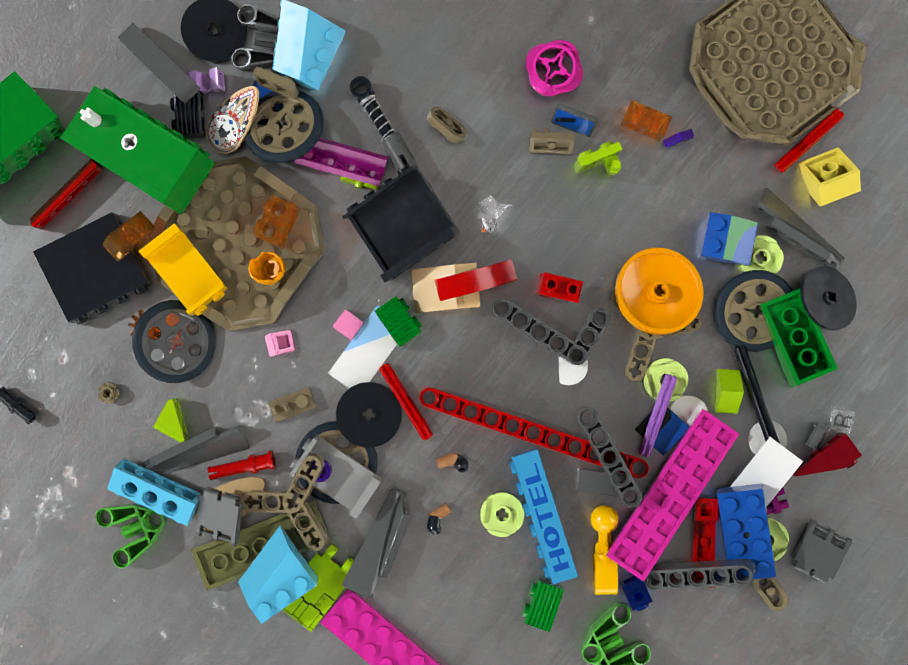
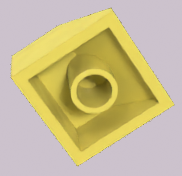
[798,147,861,207]

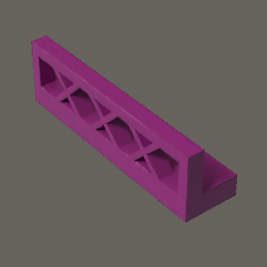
[294,138,388,187]

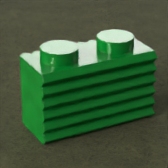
[374,296,422,348]
[522,578,564,632]

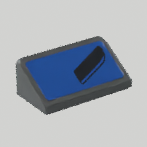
[551,103,598,137]

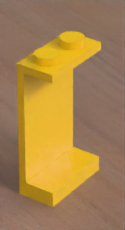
[139,223,228,316]

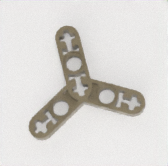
[609,289,702,381]
[241,454,328,551]

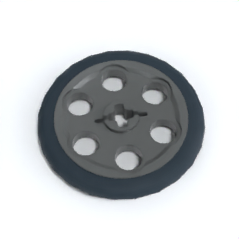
[132,300,216,383]

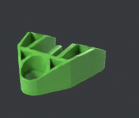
[95,503,167,568]
[581,601,651,665]

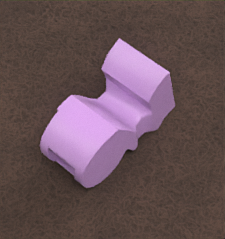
[186,68,225,94]

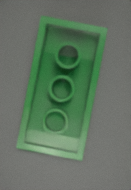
[760,288,838,388]

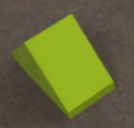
[715,369,744,414]
[153,398,189,442]

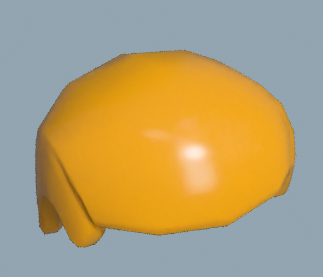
[248,252,285,285]

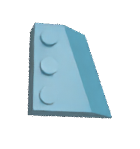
[272,0,346,91]
[238,526,318,624]

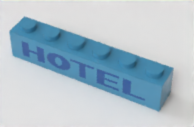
[509,448,578,585]

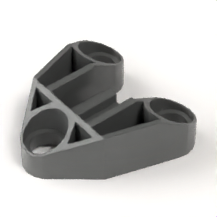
[231,4,279,70]

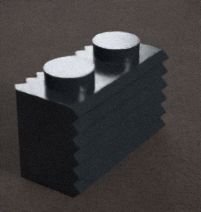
[170,90,206,138]

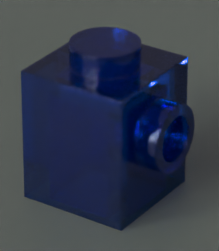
[619,576,653,611]

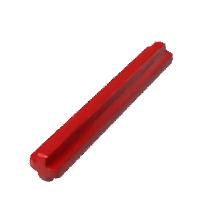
[775,109,845,173]
[379,363,433,441]

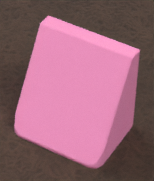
[333,309,364,340]
[265,329,295,357]

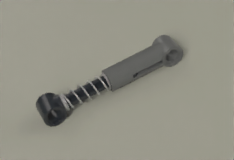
[350,76,432,188]

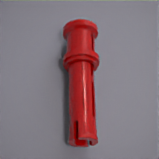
[208,450,276,481]

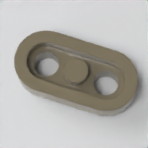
[427,107,467,143]
[751,577,789,611]

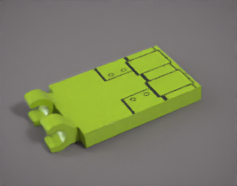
[282,544,354,632]

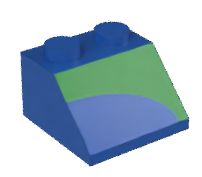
[701,212,758,266]

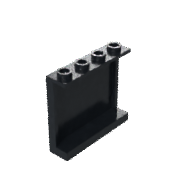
[342,165,461,283]
[33,212,152,325]

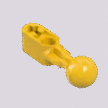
[590,505,619,595]

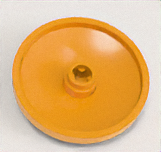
[615,248,703,335]

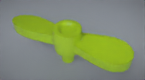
[340,176,380,190]

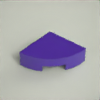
[663,129,694,148]

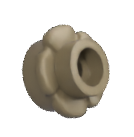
[98,382,119,404]

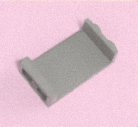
[290,435,383,519]

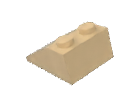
[411,262,480,313]

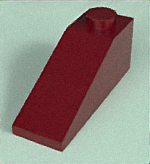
[792,433,862,477]

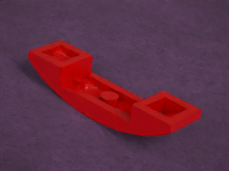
[434,259,517,301]
[692,498,719,588]

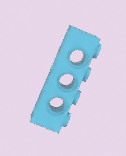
[107,458,201,526]

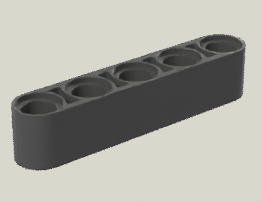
[117,22,201,104]
[576,407,642,507]
[644,559,756,590]

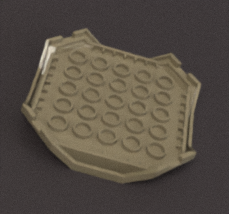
[689,0,867,145]
[149,156,325,331]

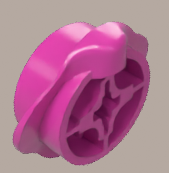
[526,40,583,96]

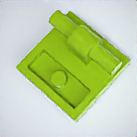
[574,141,623,176]

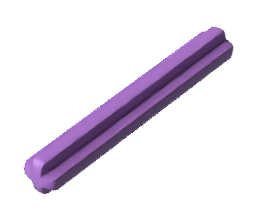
[639,374,677,457]

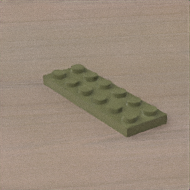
[191,500,331,591]

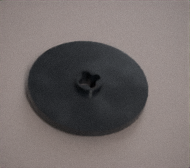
[181,0,247,62]
[800,266,857,331]
[336,382,402,448]

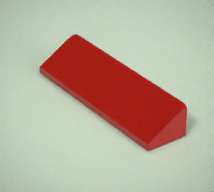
[30,159,103,229]

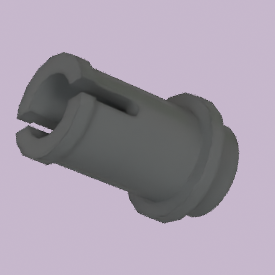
[805,421,830,451]

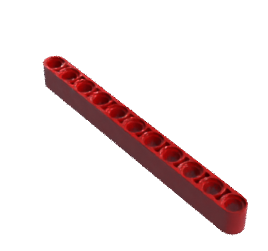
[419,387,649,479]

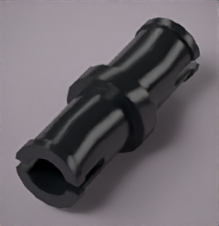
[0,387,38,425]

